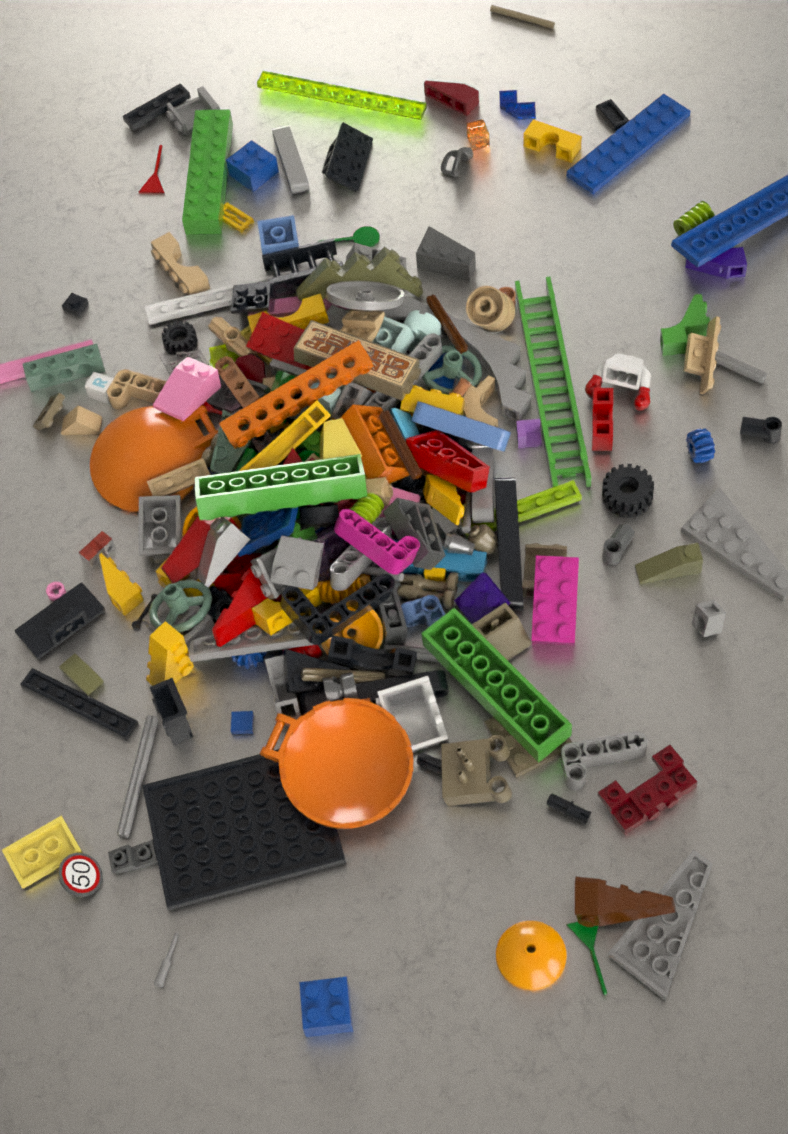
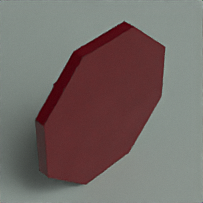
[235,354,266,384]

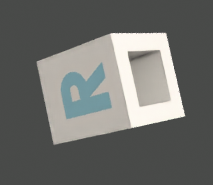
[85,372,114,404]

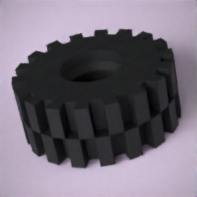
[602,464,654,518]

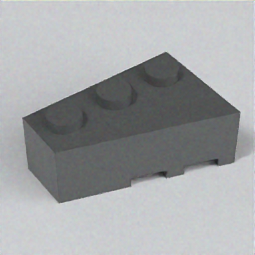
[416,226,476,281]
[383,498,445,570]

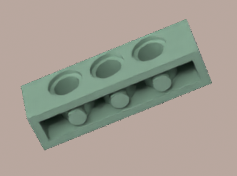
[23,344,106,392]

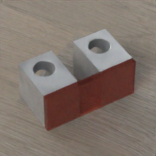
[79,531,116,569]

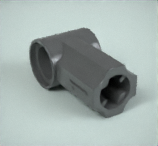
[602,523,635,565]

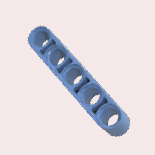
[411,401,511,452]

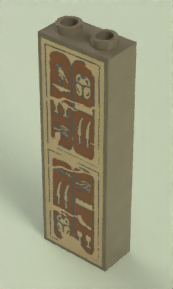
[294,320,421,401]

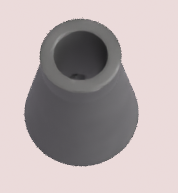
[443,533,475,556]

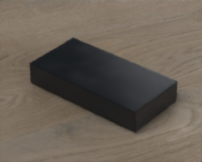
[596,99,630,132]

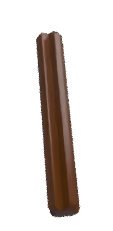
[426,294,468,354]
[379,410,422,480]

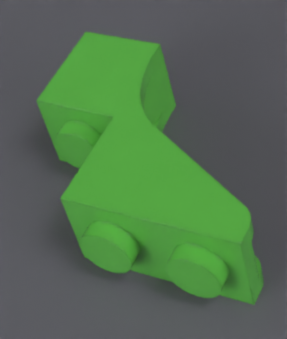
[660,294,710,356]

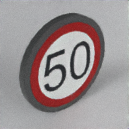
[58,853,102,897]

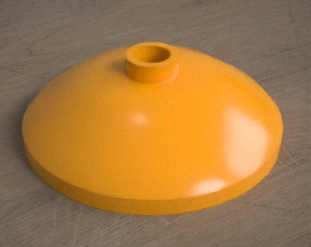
[319,607,383,655]
[496,920,567,990]

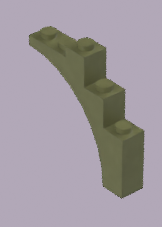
[296,246,423,301]

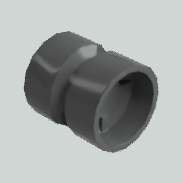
[322,672,358,702]

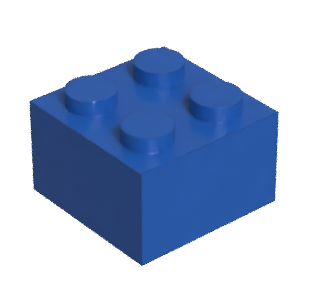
[226,140,279,192]
[299,976,353,1037]

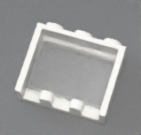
[375,676,449,752]

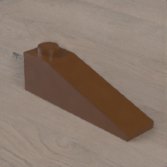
[575,876,676,927]

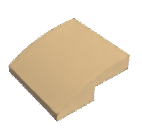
[340,309,385,342]

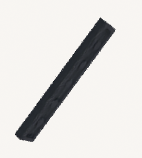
[20,668,139,741]

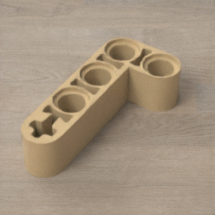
[107,369,167,409]

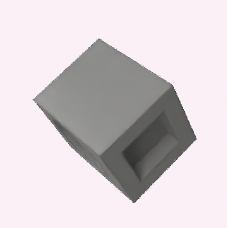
[692,600,726,637]

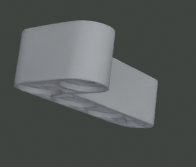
[561,732,647,790]

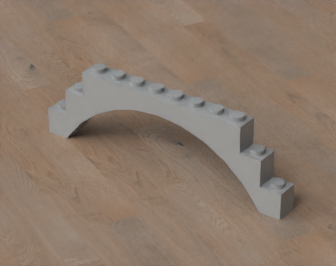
[323,295,531,422]

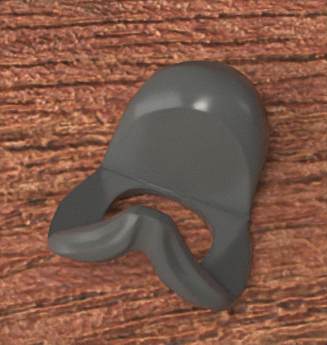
[441,147,473,177]

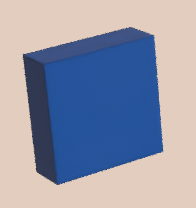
[231,711,254,735]

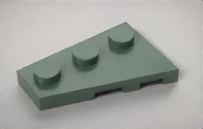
[210,410,252,474]

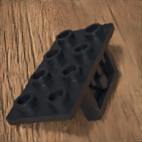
[321,122,373,192]
[15,582,105,659]

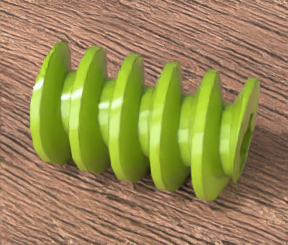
[673,201,715,236]
[350,493,384,524]

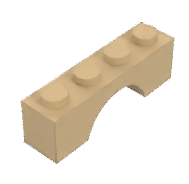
[151,232,210,295]

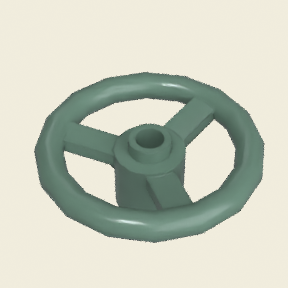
[422,345,482,395]
[149,579,212,633]

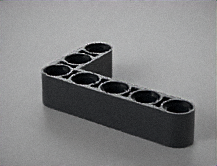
[280,574,395,645]

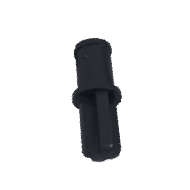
[546,793,592,825]

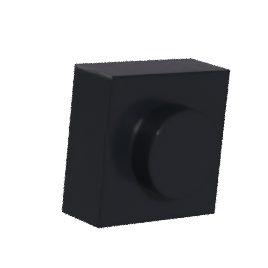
[62,293,89,317]

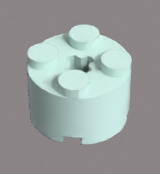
[403,310,442,352]

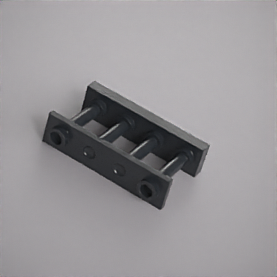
[262,238,343,297]

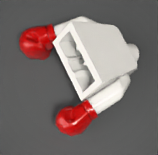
[585,354,651,411]

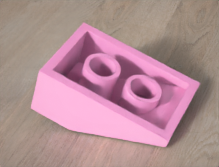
[153,357,221,421]

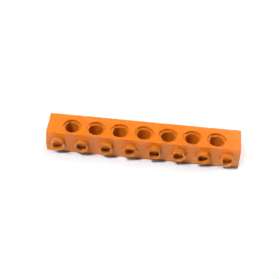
[219,340,374,449]

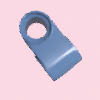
[401,595,446,628]

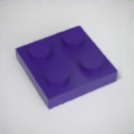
[454,572,511,624]

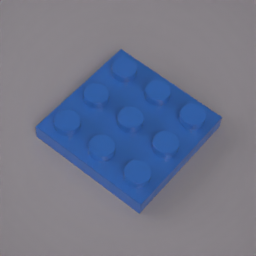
[238,507,298,557]

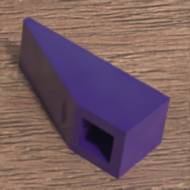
[685,247,747,279]

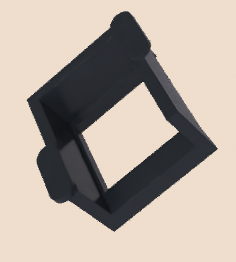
[149,678,194,746]

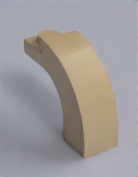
[464,375,498,427]

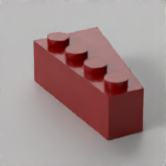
[406,430,490,493]

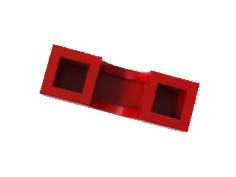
[592,388,613,451]

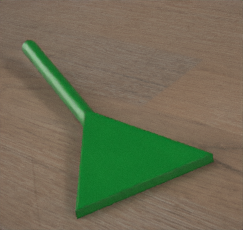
[566,921,607,995]

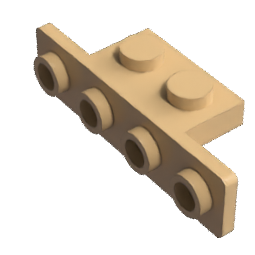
[683,316,721,394]

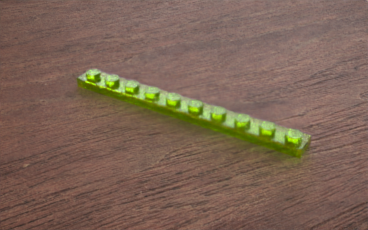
[257,71,427,120]

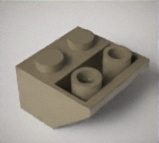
[472,603,532,660]

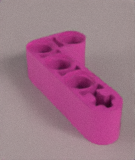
[334,509,420,575]

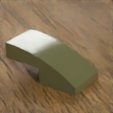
[59,653,104,696]

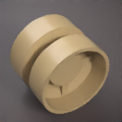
[466,286,515,332]

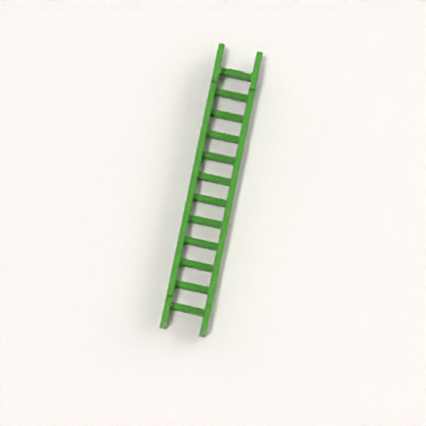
[515,276,591,488]

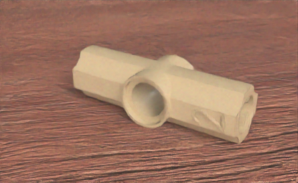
[208,316,258,357]

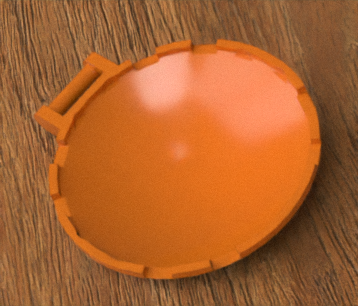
[90,406,218,513]
[260,698,414,829]

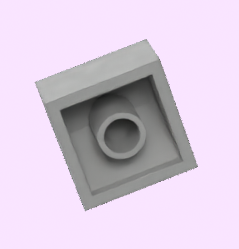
[270,536,324,590]

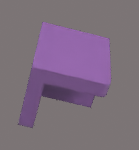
[516,419,542,449]

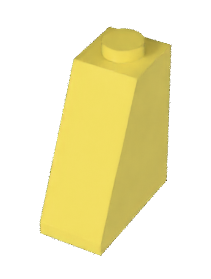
[320,418,362,459]

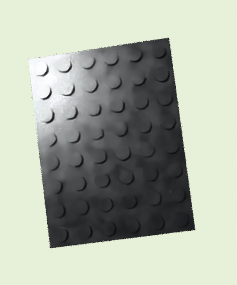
[142,749,346,911]

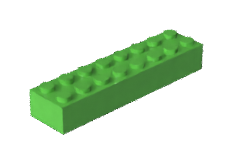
[182,109,233,235]
[195,454,367,520]
[421,608,572,763]

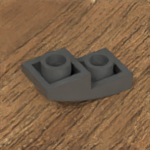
[108,839,158,874]

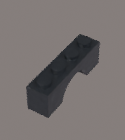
[327,635,417,676]

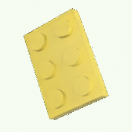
[2,815,82,889]

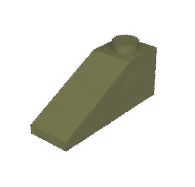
[635,543,703,584]

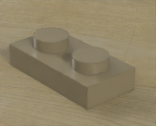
[33,392,65,431]

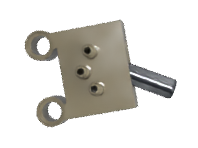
[416,734,512,806]

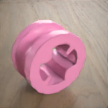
[46,582,67,602]

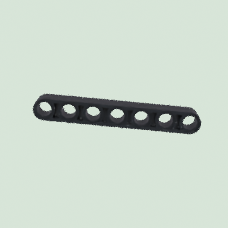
[494,477,524,611]
[298,670,449,716]

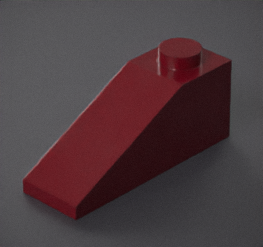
[424,80,479,116]

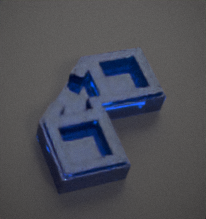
[499,90,536,120]

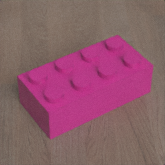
[531,555,579,646]

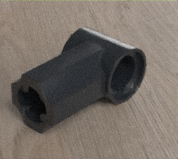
[740,417,782,443]

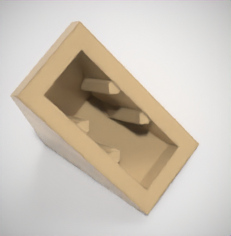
[61,405,102,435]

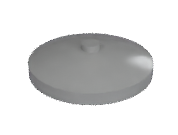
[326,281,404,311]

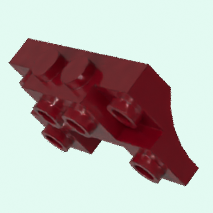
[597,745,698,836]

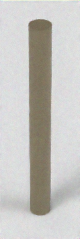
[490,5,555,29]

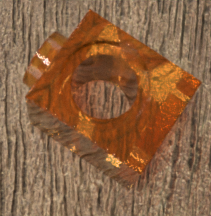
[466,119,490,151]

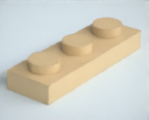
[147,458,210,496]

